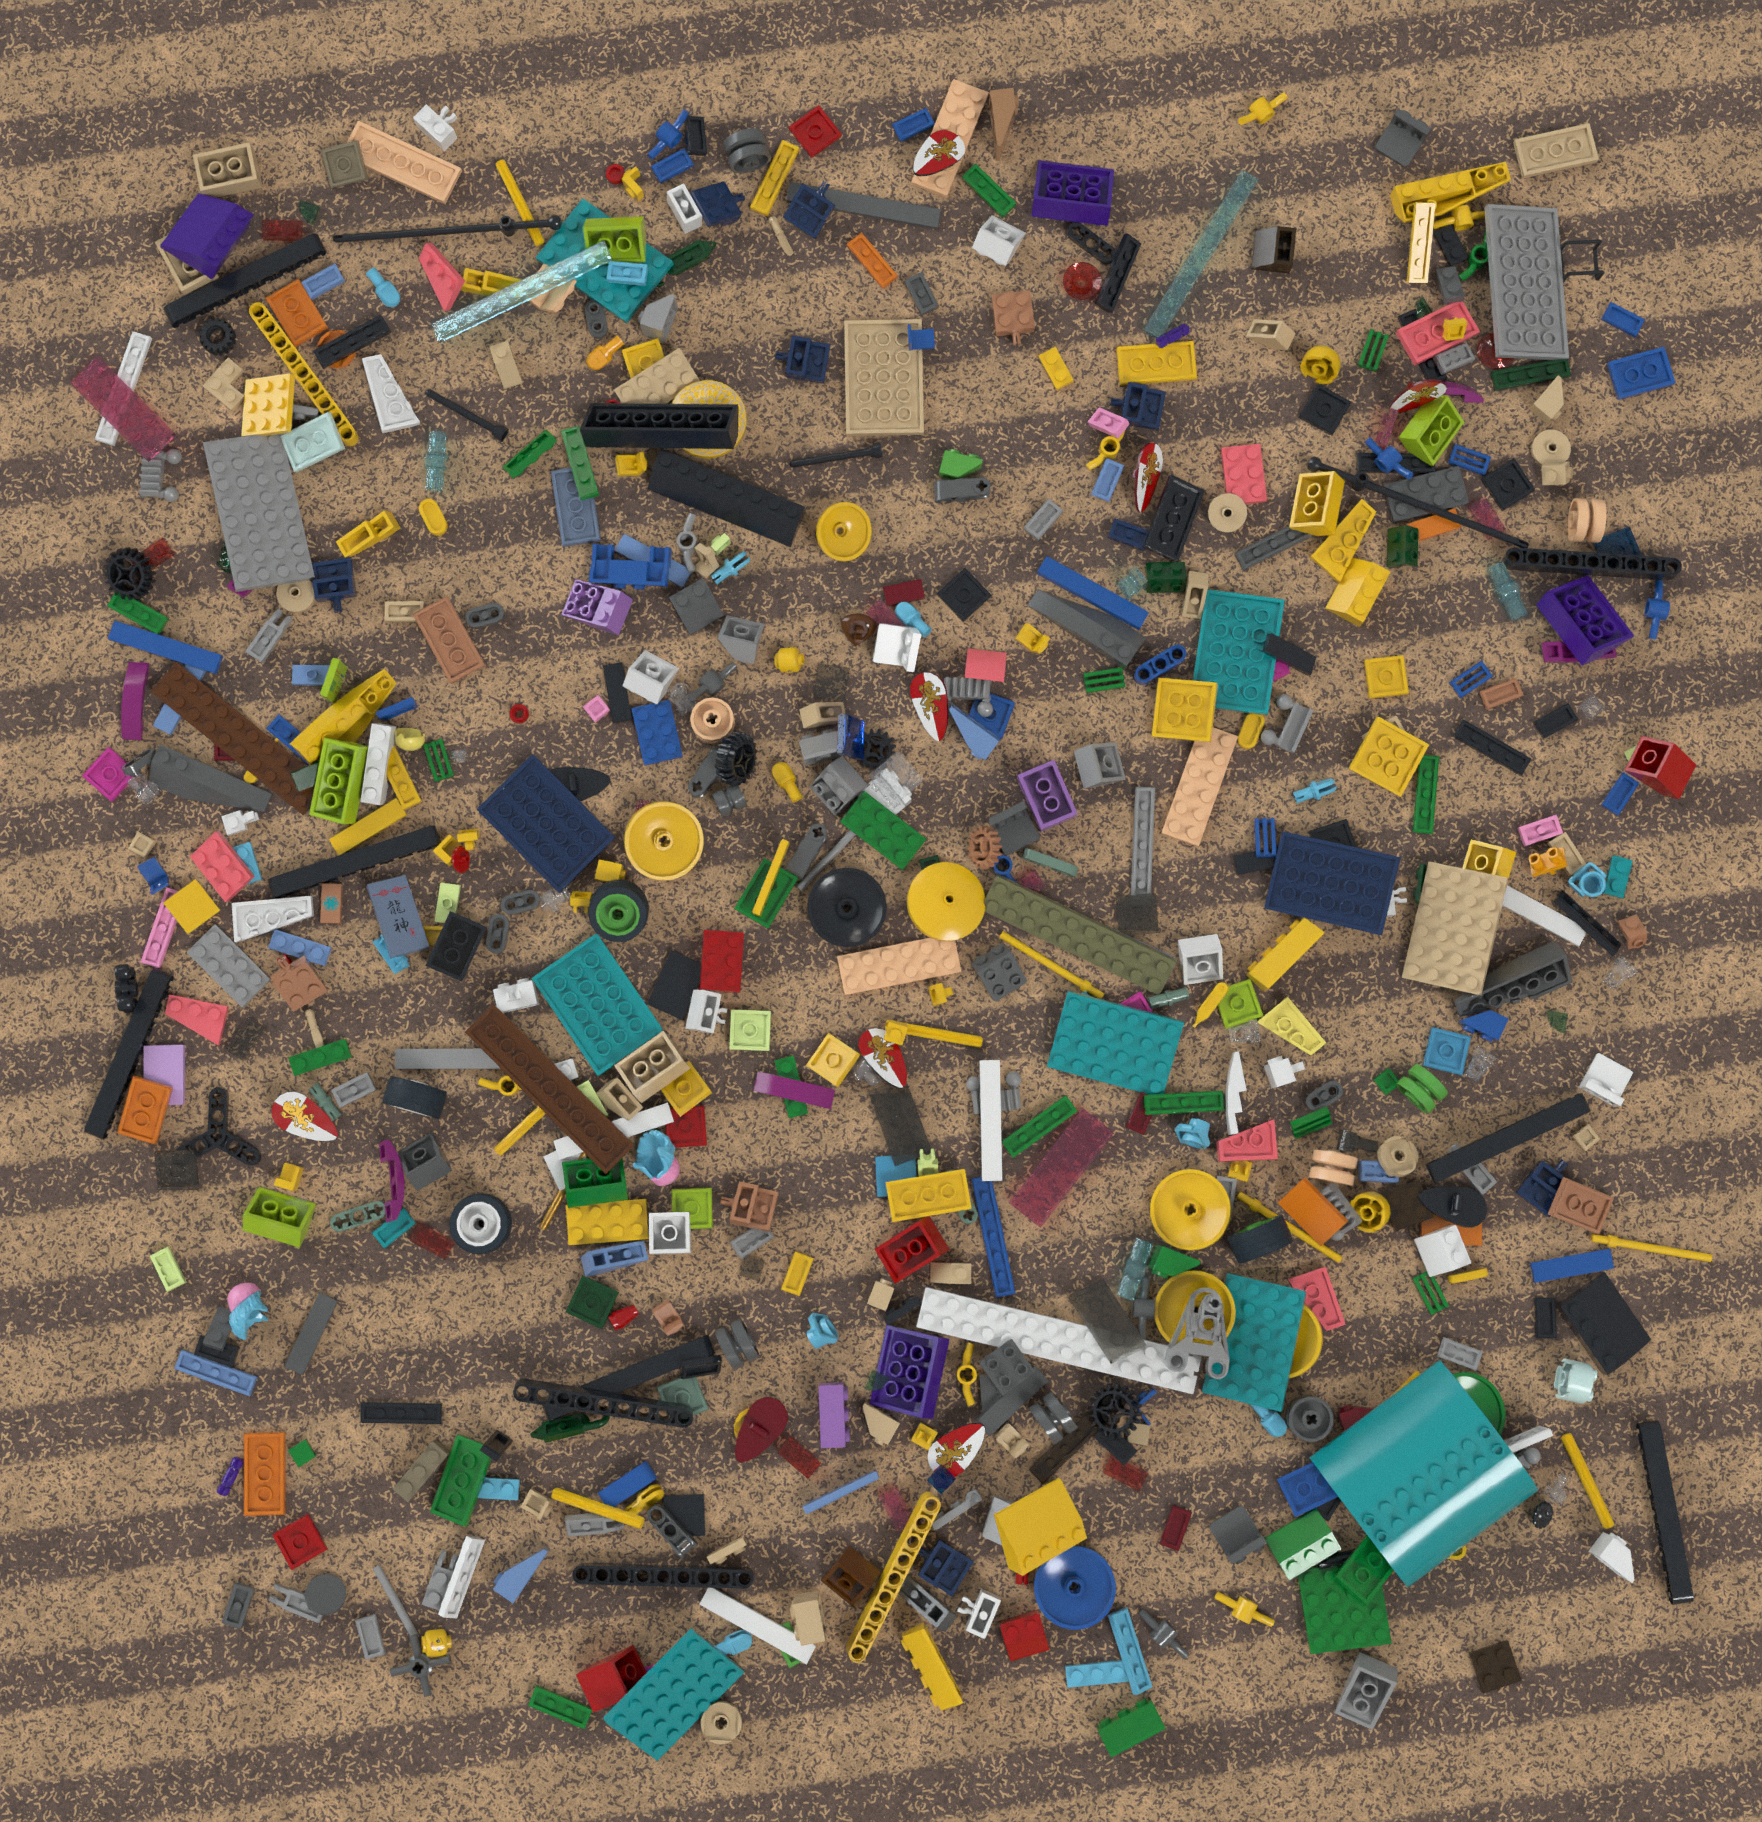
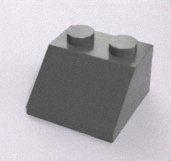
[669,578,724,635]
[398,1132,452,1191]

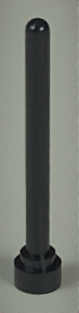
[425,389,509,442]
[789,442,883,468]

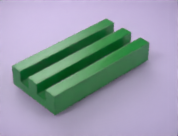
[1358,329,1389,372]
[1083,667,1126,694]
[423,738,454,782]
[1290,1106,1332,1139]
[1412,1271,1449,1315]

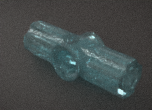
[425,431,448,492]
[1487,561,1528,622]
[1117,1238,1153,1301]

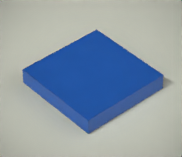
[969,693,1015,739]

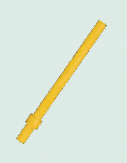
[999,931,1105,999]
[1236,1191,1342,1263]
[1591,1234,1712,1262]

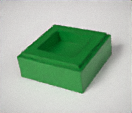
[1373,1068,1399,1096]
[288,1439,317,1468]

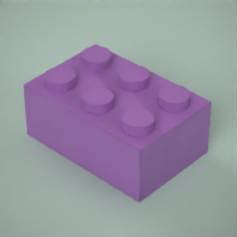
[1017,760,1078,832]
[819,1382,850,1448]

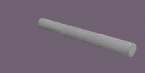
[796,830,856,891]
[373,1565,419,1637]

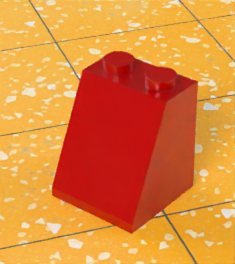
[1625,736,1696,799]
[576,1645,647,1712]

